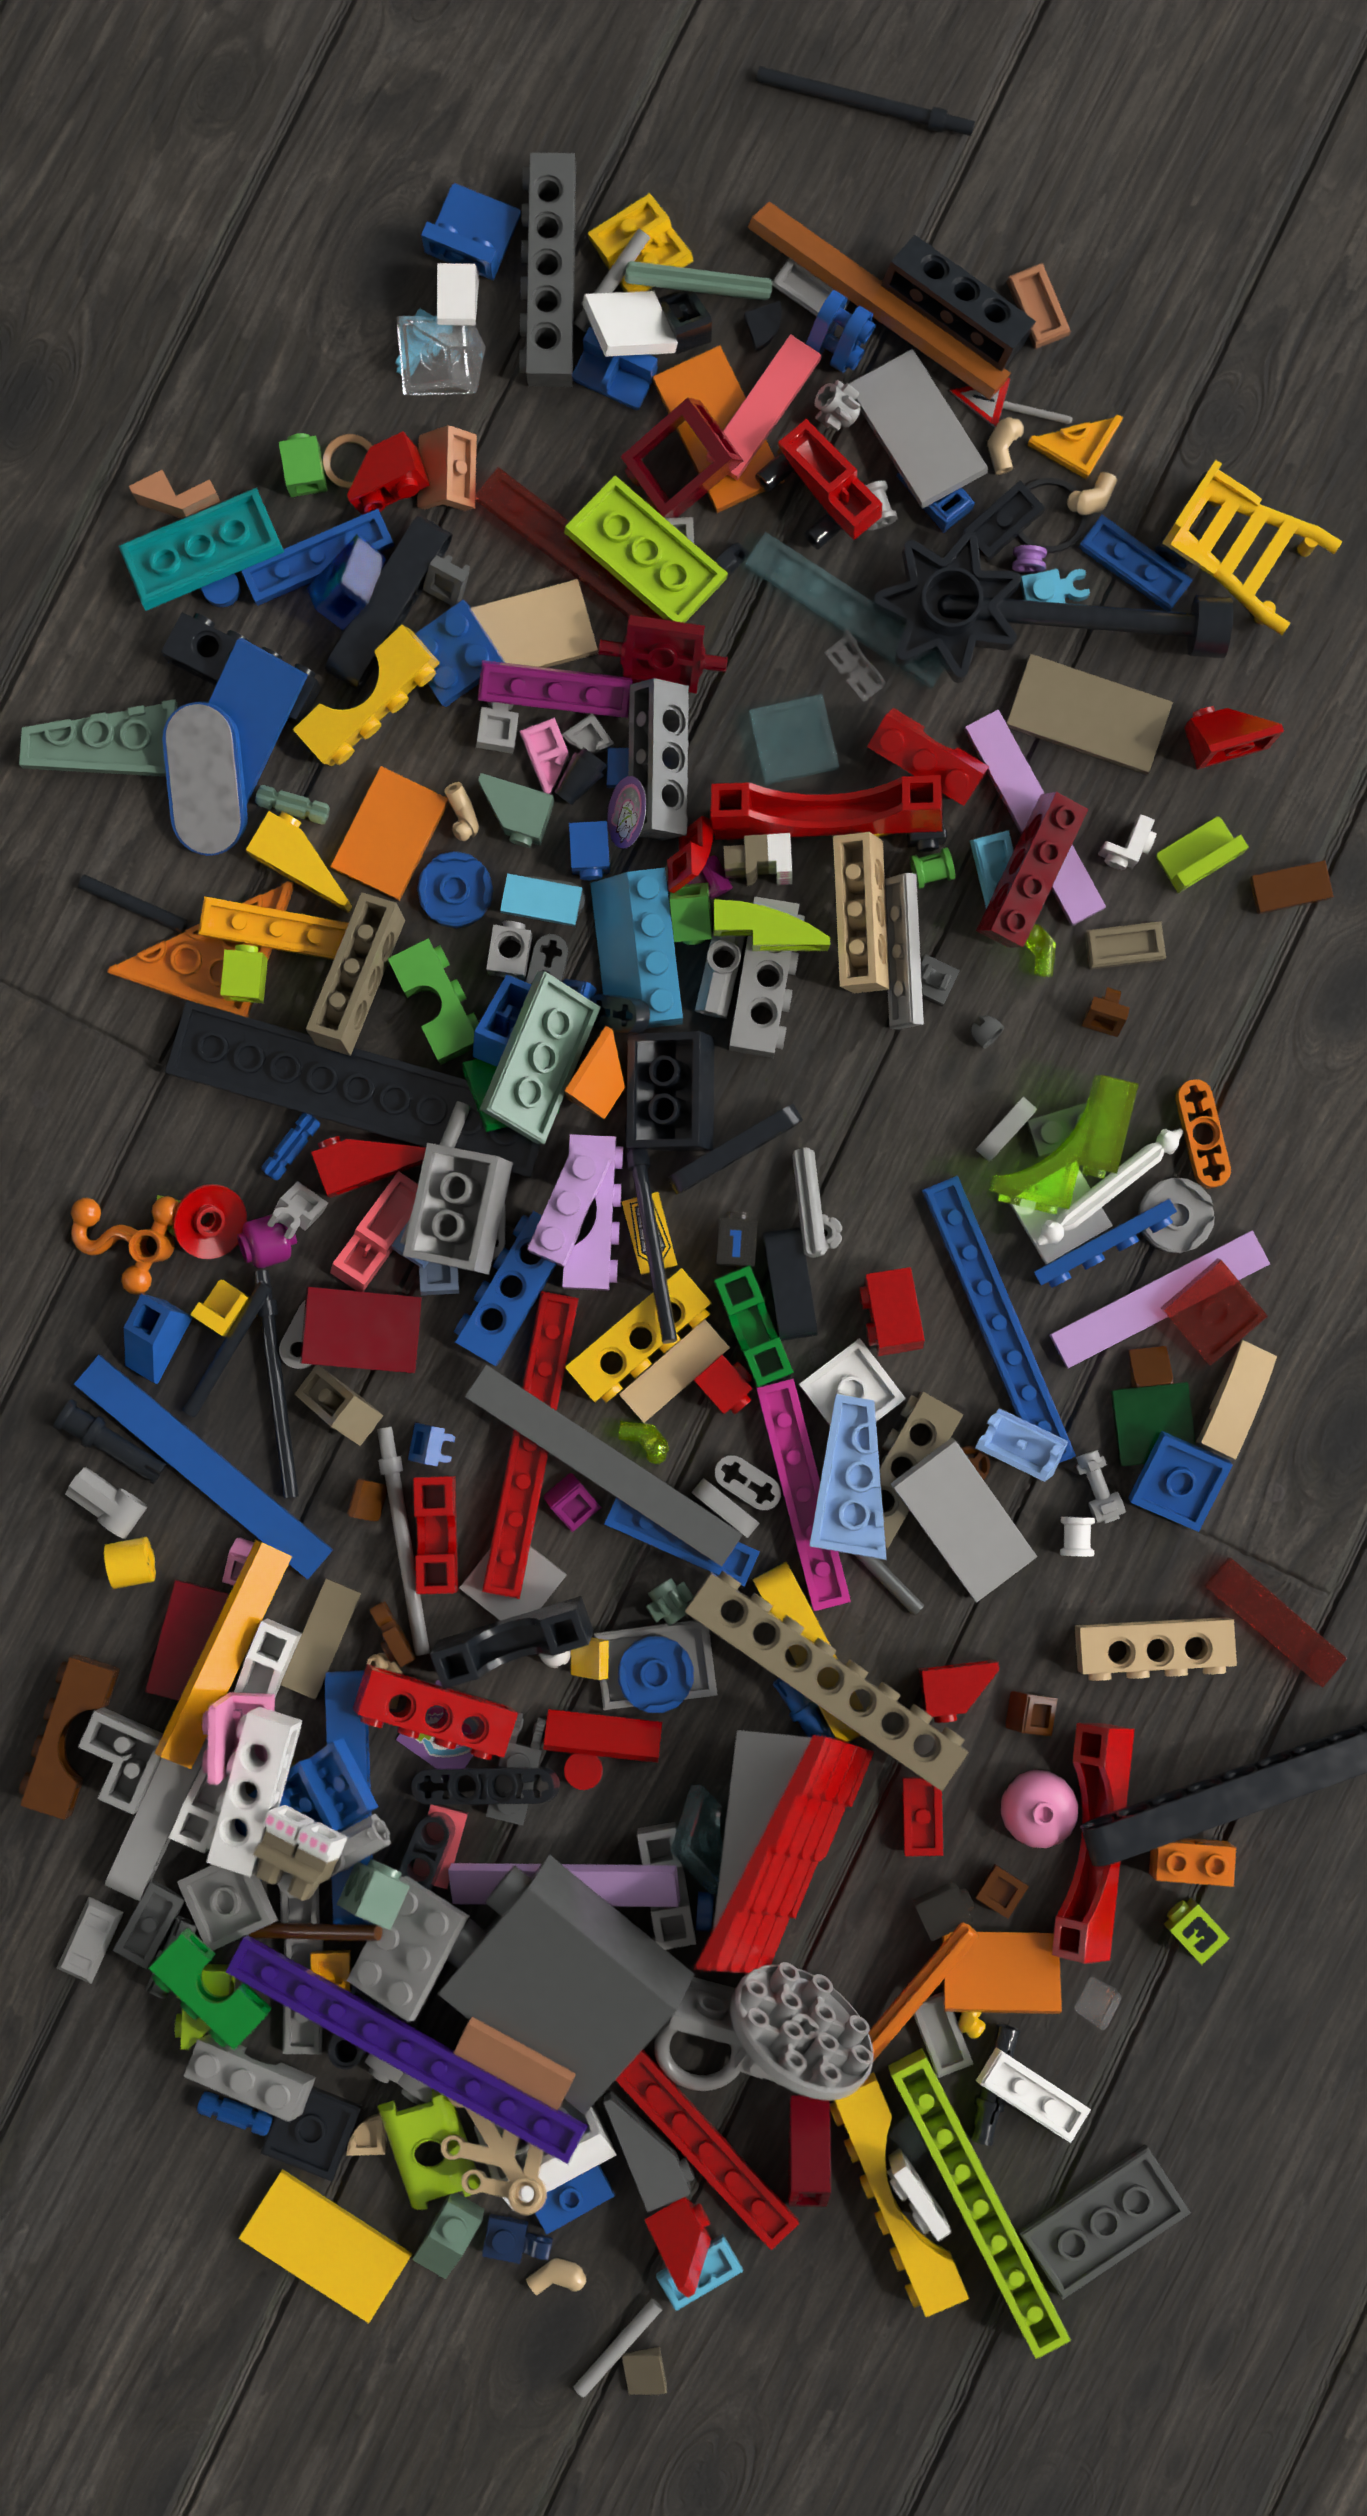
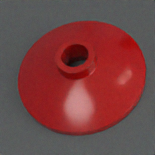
[173,1184,247,1259]

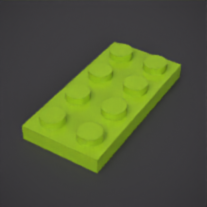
[564,475,728,623]

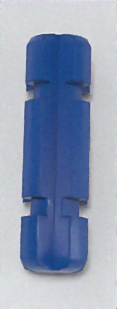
[262,1113,320,1180]
[197,2092,273,2136]

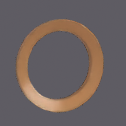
[323,434,373,489]

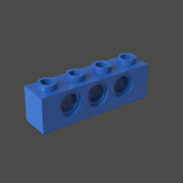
[454,1211,558,1367]

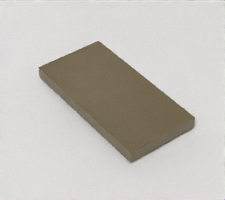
[1006,654,1173,775]

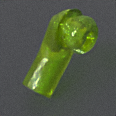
[1025,924,1056,977]
[619,1421,669,1464]

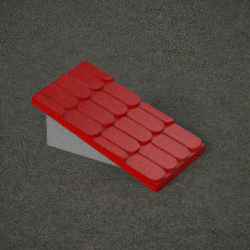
[695,1730,874,1974]

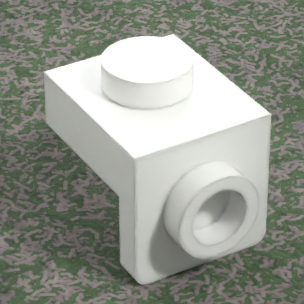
[1098,814,1157,870]

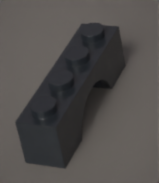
[430,1596,594,1689]

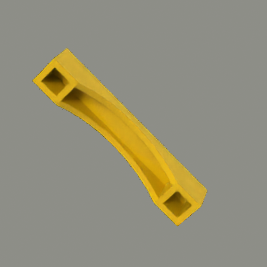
[830,2072,969,2317]

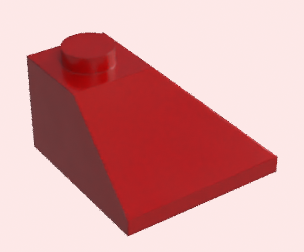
[1184,706,1284,770]

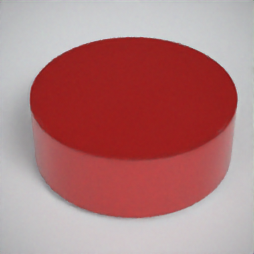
[564,1753,603,1790]

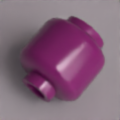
[237,1214,297,1268]

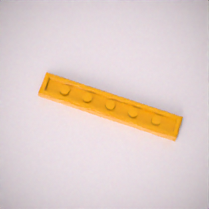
[154,1540,292,1769]

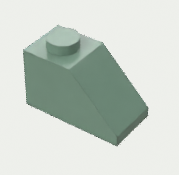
[478,773,554,848]
[412,2193,485,2279]

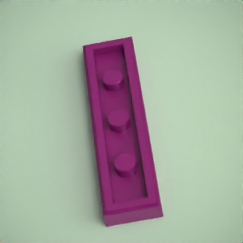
[478,660,633,718]

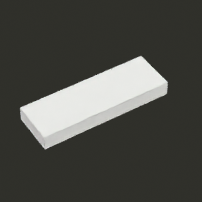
[976,2047,1091,2143]

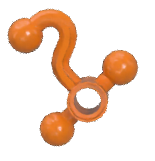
[71,1196,179,1295]

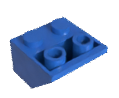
[473,975,531,1067]

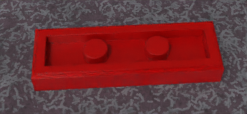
[543,1709,662,1763]

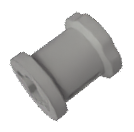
[865,481,898,530]

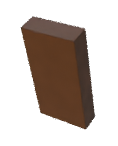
[1250,860,1334,914]

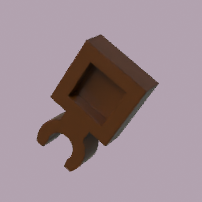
[369,1601,417,1668]

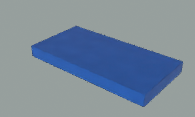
[209,638,308,804]

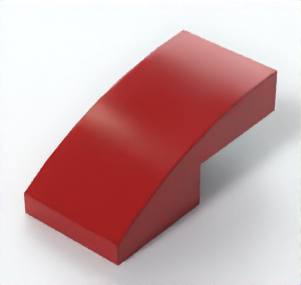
[667,816,714,893]

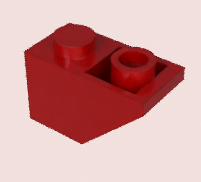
[347,431,430,515]

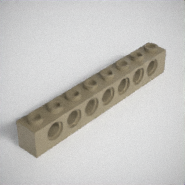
[685,1571,969,1791]

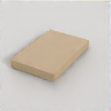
[471,579,598,668]

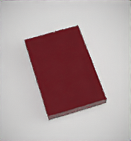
[300,1287,422,1373]
[145,1579,230,1701]

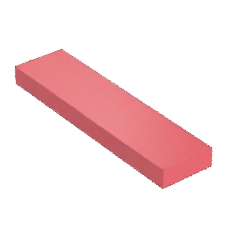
[706,334,821,481]

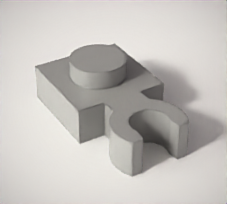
[476,701,519,754]
[267,1181,328,1239]

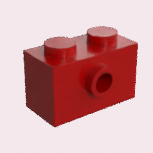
[859,1267,925,1356]

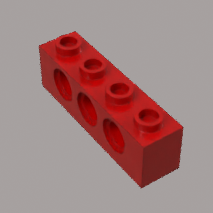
[353,1664,518,1760]

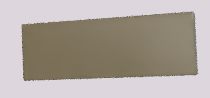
[280,1578,362,1700]

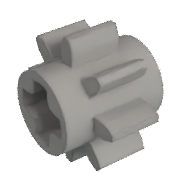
[815,380,861,431]

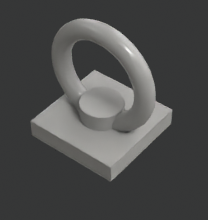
[654,1977,744,2091]

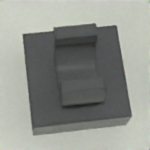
[423,555,470,606]
[921,955,960,1006]

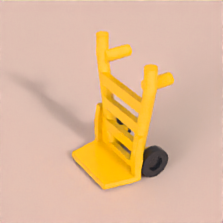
[1155,460,1342,636]

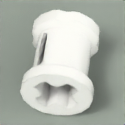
[1060,1517,1095,1556]

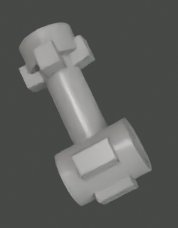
[1076,1450,1126,1524]

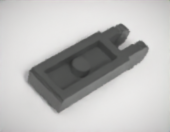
[486,1712,547,1826]

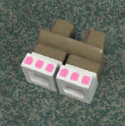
[724,833,792,886]
[253,1805,348,1901]

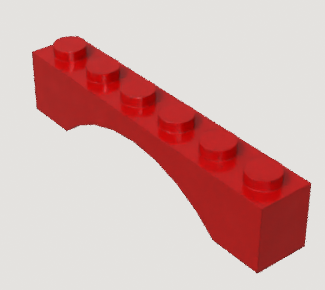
[711,775,942,840]
[1052,1723,1135,1963]

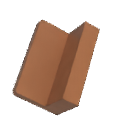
[417,425,477,511]

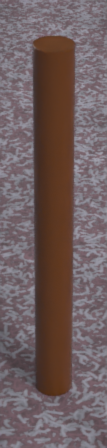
[246,1923,383,1941]

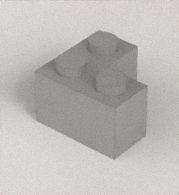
[78,1707,163,1814]

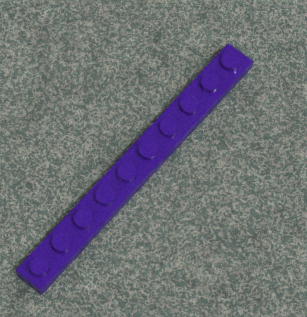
[226,1935,588,2164]

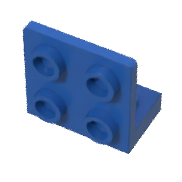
[421,184,521,281]

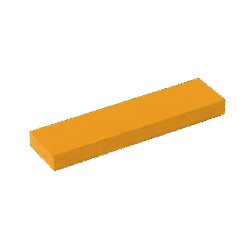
[198,896,349,960]

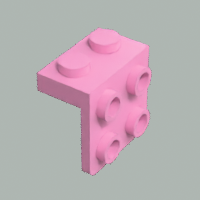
[202,1692,275,1784]

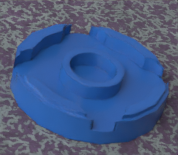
[417,851,493,928]
[618,1636,694,1713]

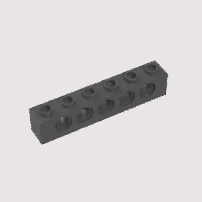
[519,153,576,387]

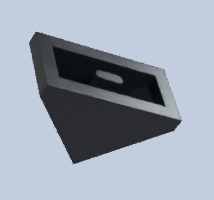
[658,290,712,355]

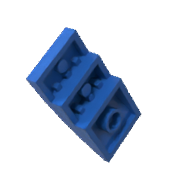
[235,1738,378,1881]

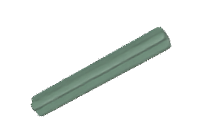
[625,261,772,300]

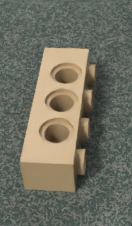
[833,832,890,993]
[1075,1617,1237,1681]

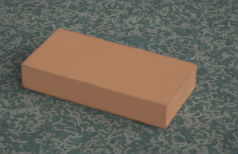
[1007,263,1071,349]

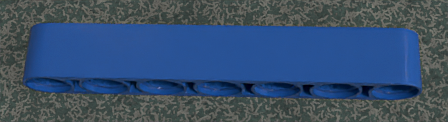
[325,1670,376,1925]

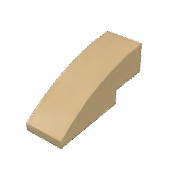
[1196,1340,1277,1460]

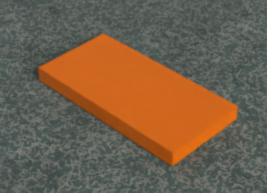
[653,345,785,513]

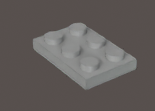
[347,1876,469,2021]

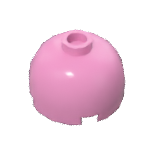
[1001,1770,1078,1848]

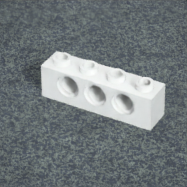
[206,1706,303,1877]

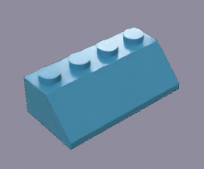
[590,868,683,1032]

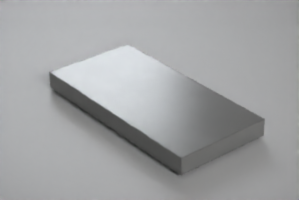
[849,349,988,509]
[890,1438,1037,1603]

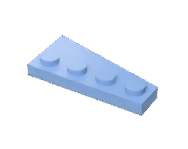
[810,1394,887,1560]

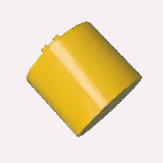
[104,1537,156,1589]

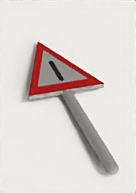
[949,378,1073,428]

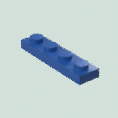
[241,509,395,606]
[1034,1199,1177,1288]
[605,1498,760,1587]

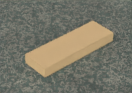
[619,1319,730,1423]

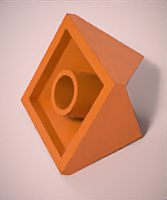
[565,1026,626,1119]

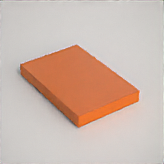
[331,766,449,902]
[942,1931,1062,2014]

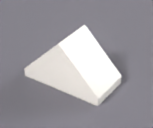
[437,263,479,326]

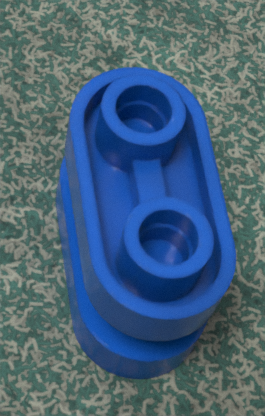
[806,290,876,373]

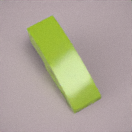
[713,899,830,951]

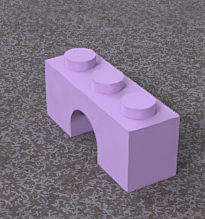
[528,1143,611,1267]

